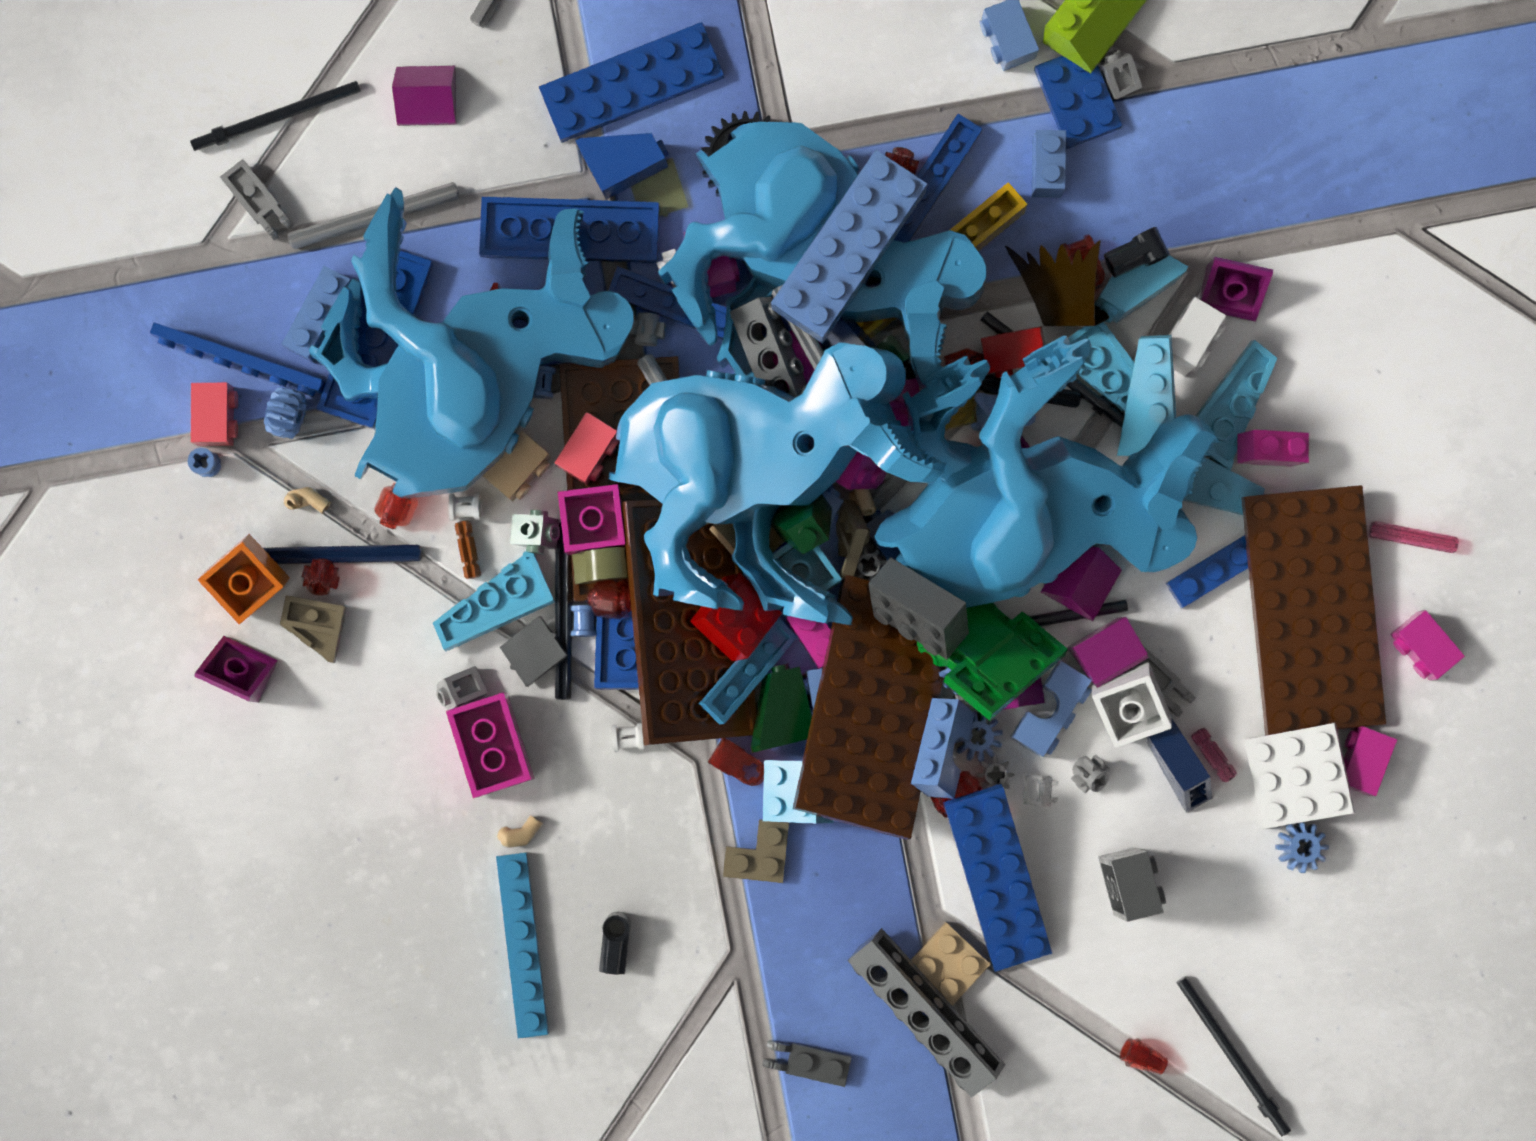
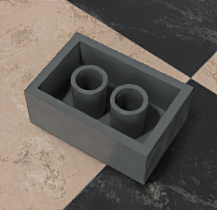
[868,557,969,659]
[1098,848,1166,922]

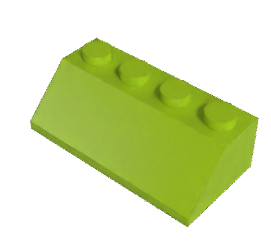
[1042,0,1147,74]

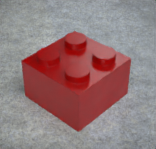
[690,573,782,661]

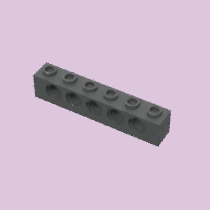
[729,297,807,398]
[847,928,1006,1098]

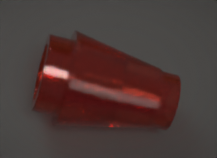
[1120,1038,1168,1075]

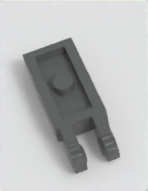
[762,1040,851,1087]

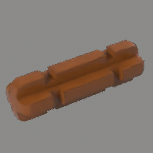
[454,520,481,579]

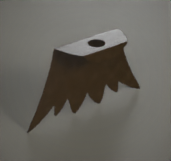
[1005,240,1110,326]

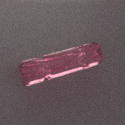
[1191,728,1237,782]

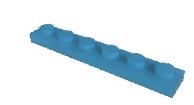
[496,852,549,1039]

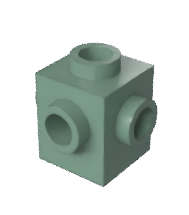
[510,510,560,554]

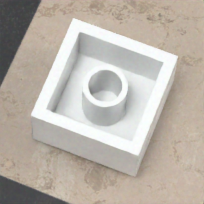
[1169,297,1226,377]
[1092,662,1172,748]

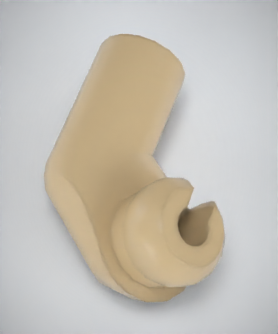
[284,487,331,514]
[849,489,876,516]
[497,815,543,848]

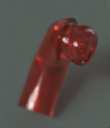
[944,348,985,366]

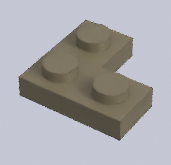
[723,819,789,883]

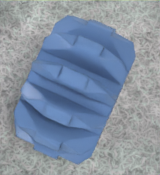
[264,387,307,439]
[955,711,1003,762]
[1275,822,1329,873]

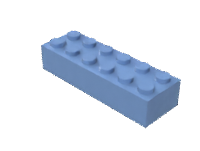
[771,150,927,343]

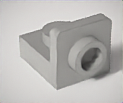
[1098,50,1143,99]
[436,666,488,710]

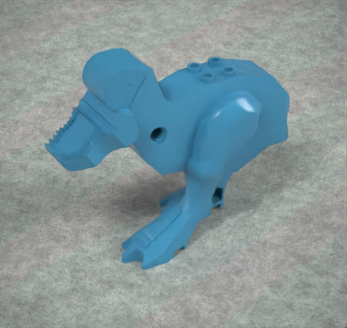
[658,122,986,390]
[309,187,634,498]
[874,336,1219,608]
[609,342,947,625]

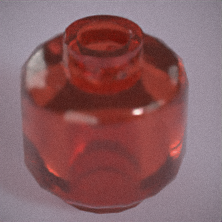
[374,483,418,529]
[587,580,631,619]

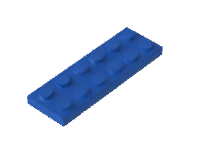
[538,22,724,143]
[479,197,660,263]
[317,251,433,430]
[943,784,1052,972]

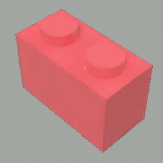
[191,382,238,446]
[554,412,620,485]

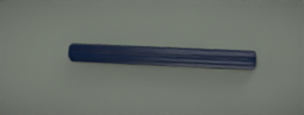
[263,544,422,564]

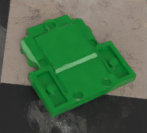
[916,602,1068,721]

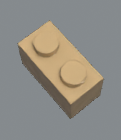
[483,430,552,502]

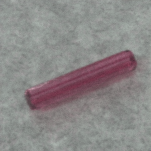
[1369,521,1459,553]

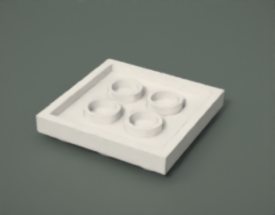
[1244,723,1355,829]

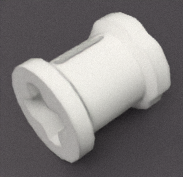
[448,493,482,521]
[612,723,644,752]

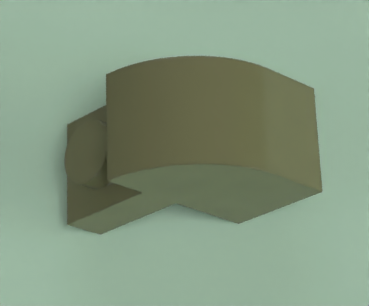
[572,547,629,584]

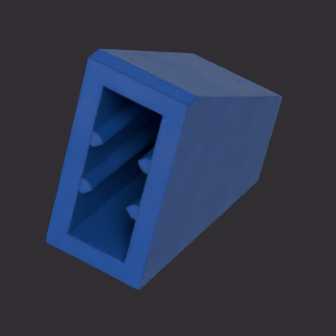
[575,133,669,200]

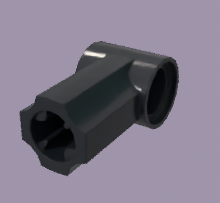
[1103,227,1170,278]
[599,911,631,975]

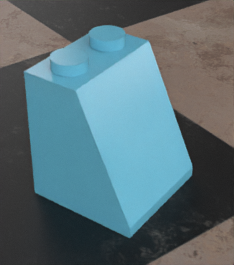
[1095,255,1188,324]

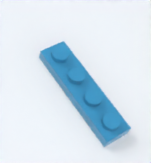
[699,618,798,725]

